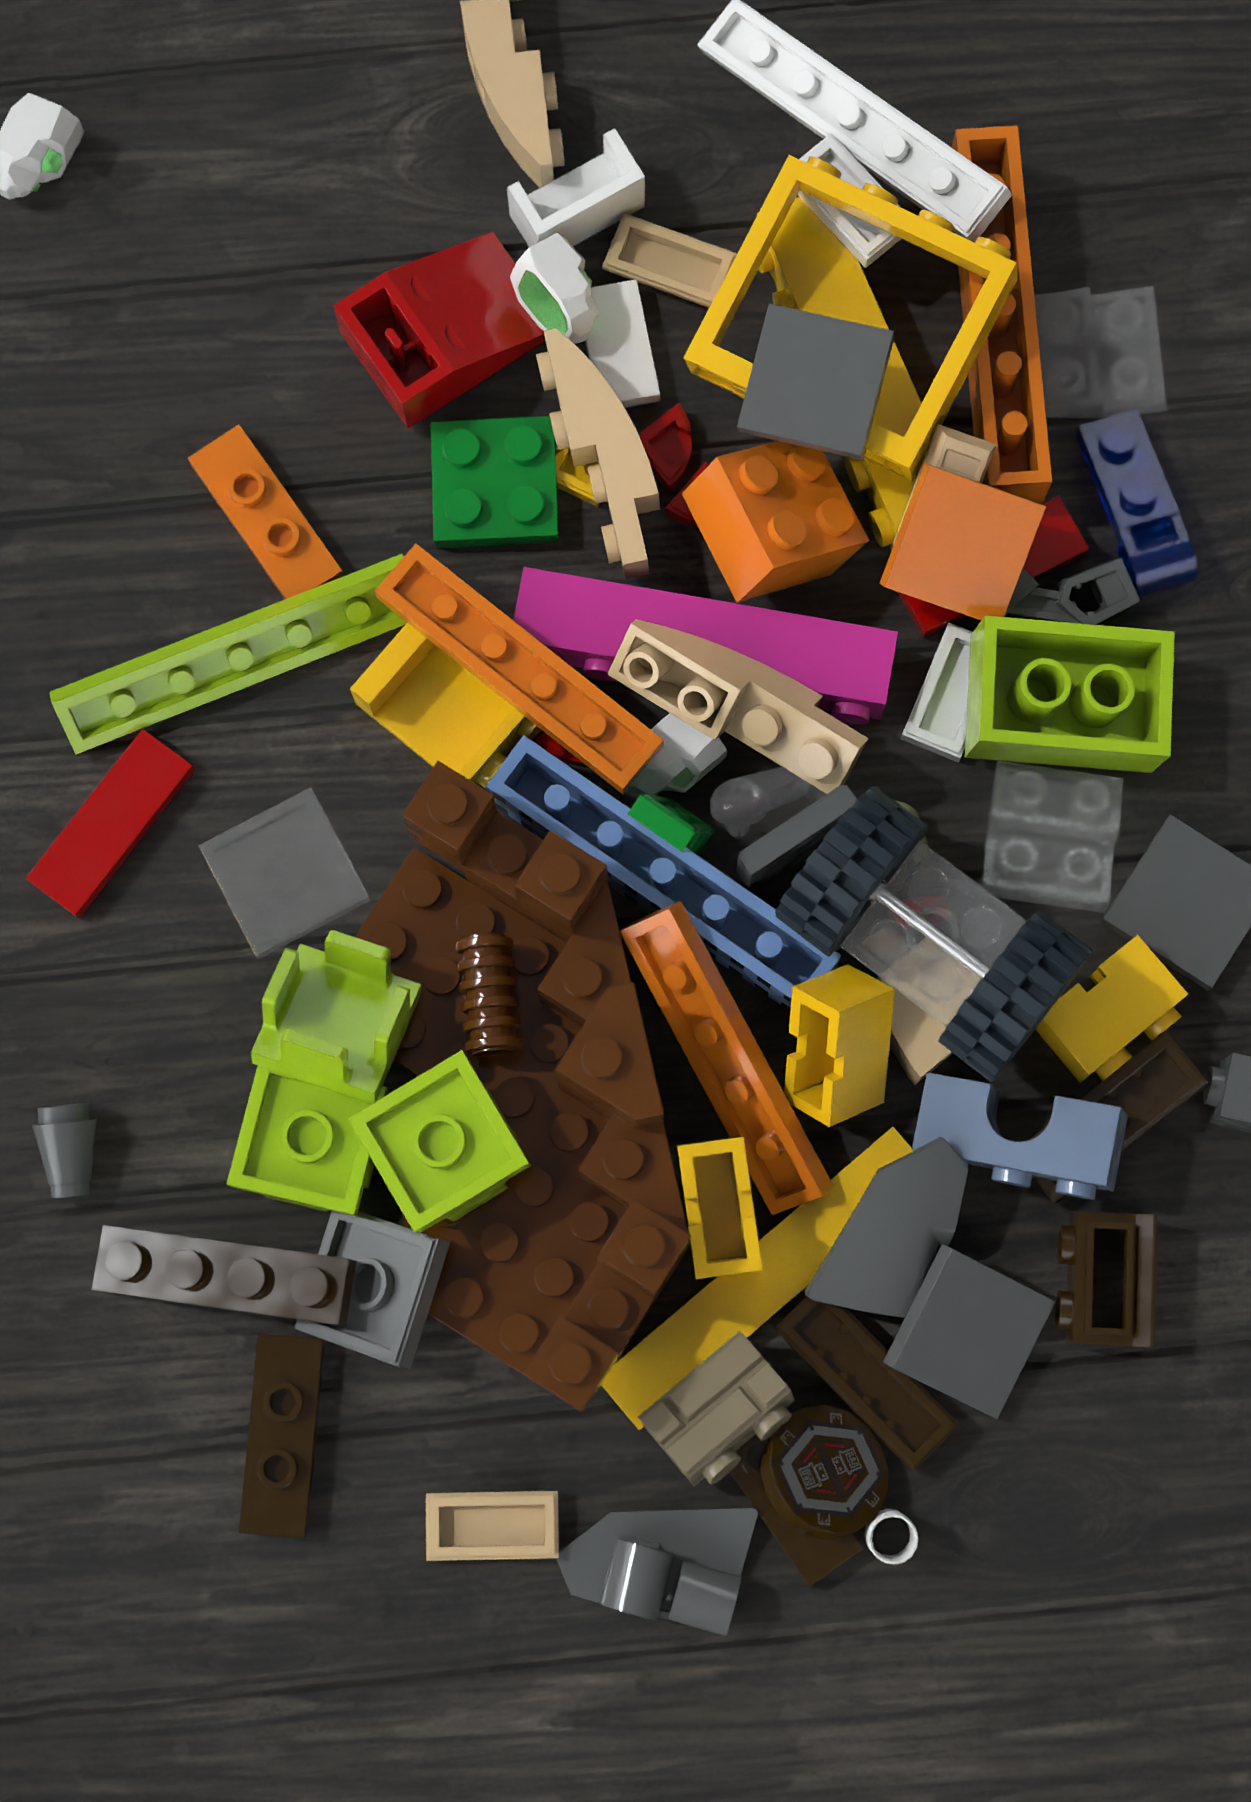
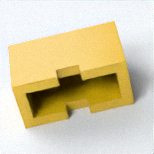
[1035,935,1188,1083]
[784,964,895,1127]
[677,1137,762,1279]

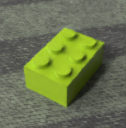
[965,615,1175,773]

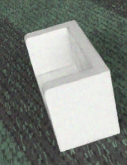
[507,129,645,247]

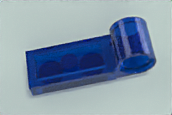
[1077,409,1197,596]

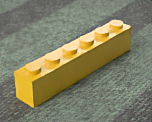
[757,197,923,550]

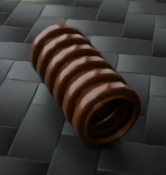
[455,933,523,1057]

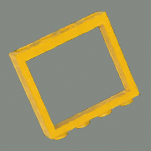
[683,155,1017,481]

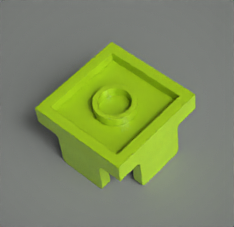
[251,930,421,1104]
[348,1050,532,1234]
[227,1066,388,1217]

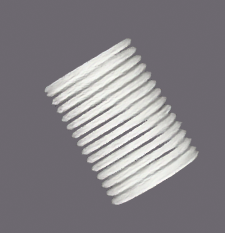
[864,1509,918,1564]

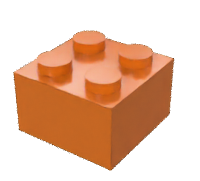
[682,441,869,603]

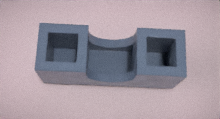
[912,1073,1128,1200]

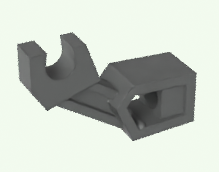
[1004,558,1140,625]

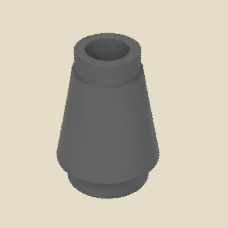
[32,1103,97,1198]

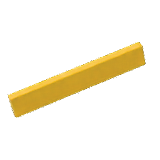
[601,1127,914,1430]

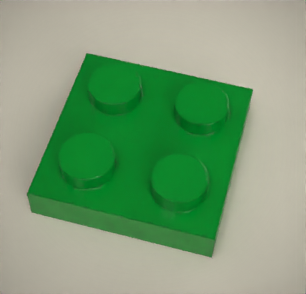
[431,416,560,548]

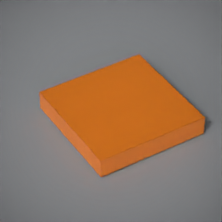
[879,463,1046,620]

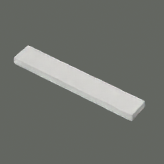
[697,0,1012,243]

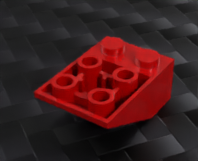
[333,231,545,429]

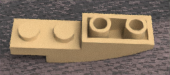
[460,0,564,188]
[536,328,660,579]
[607,619,869,794]

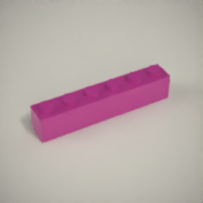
[513,567,898,724]

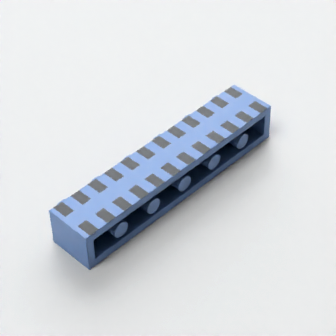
[486,735,842,1012]

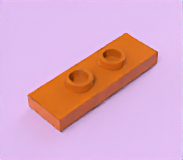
[188,424,344,599]

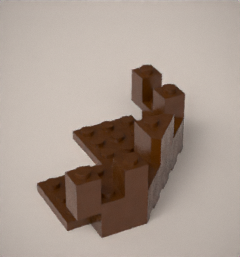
[355,761,691,1413]

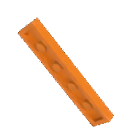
[375,543,664,794]
[619,900,833,1215]

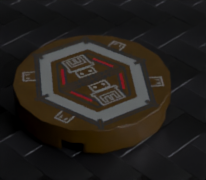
[760,1404,889,1540]

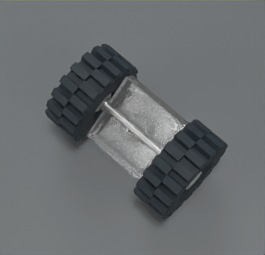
[775,786,1093,1082]

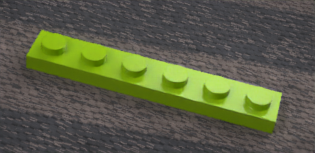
[49,554,407,754]

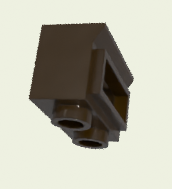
[1055,1211,1157,1349]

